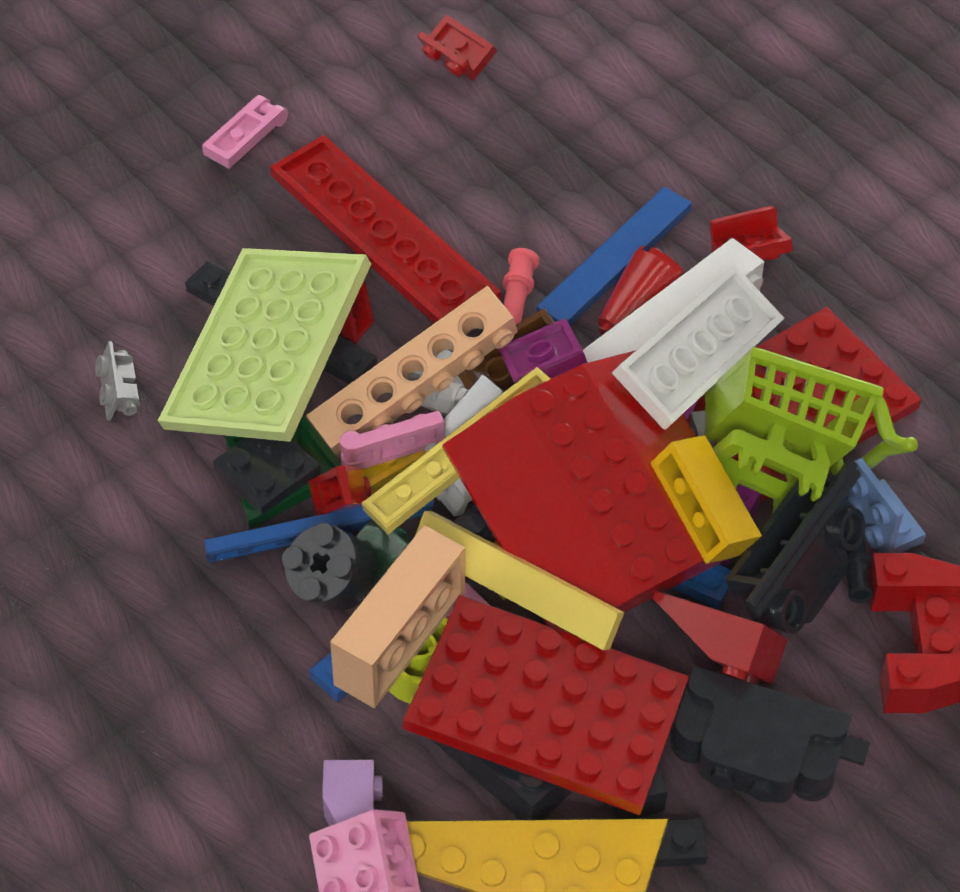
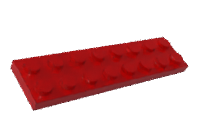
[270,135,501,324]

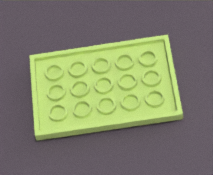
[158,248,371,442]

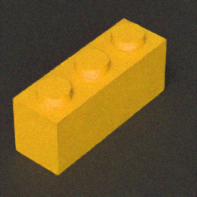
[650,435,762,564]

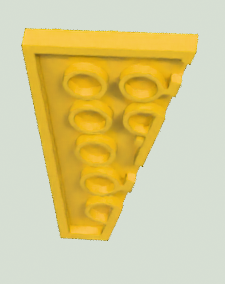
[407,819,668,892]

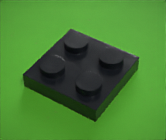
[213,438,321,515]

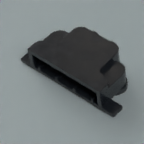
[725,459,865,634]
[671,665,870,803]

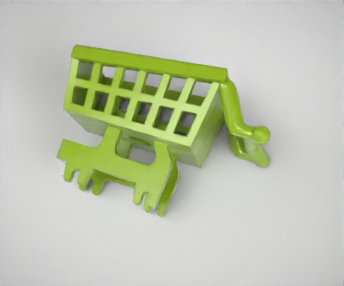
[704,346,918,513]

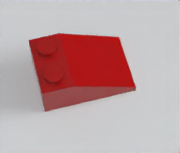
[652,591,788,685]

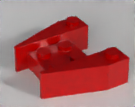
[869,553,960,713]

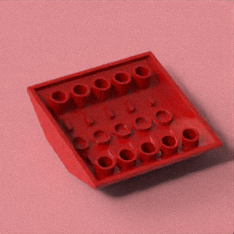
[442,350,727,637]

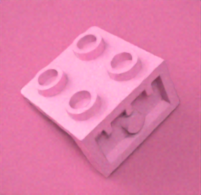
[309,810,420,892]

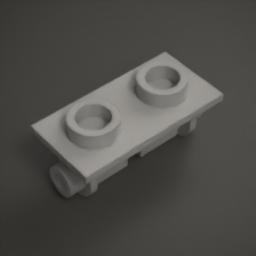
[95,341,140,421]

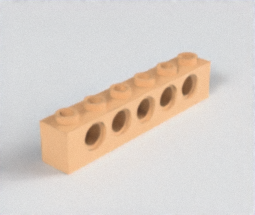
[306,286,518,460]

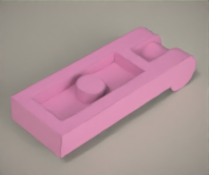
[202,95,288,169]
[340,410,444,469]

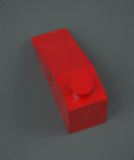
[308,465,371,516]

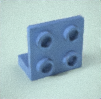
[846,458,926,553]

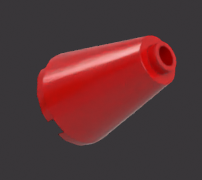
[598,245,684,336]

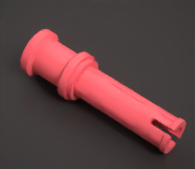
[502,248,539,324]

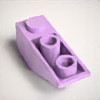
[323,760,383,826]

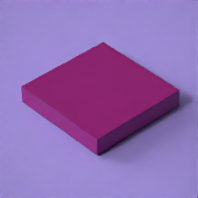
[499,319,588,384]

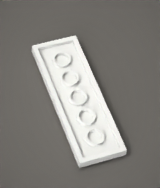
[612,265,784,430]

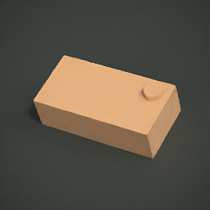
[330,525,465,709]

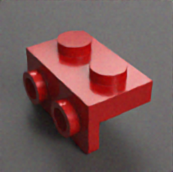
[417,14,497,81]
[709,206,793,260]

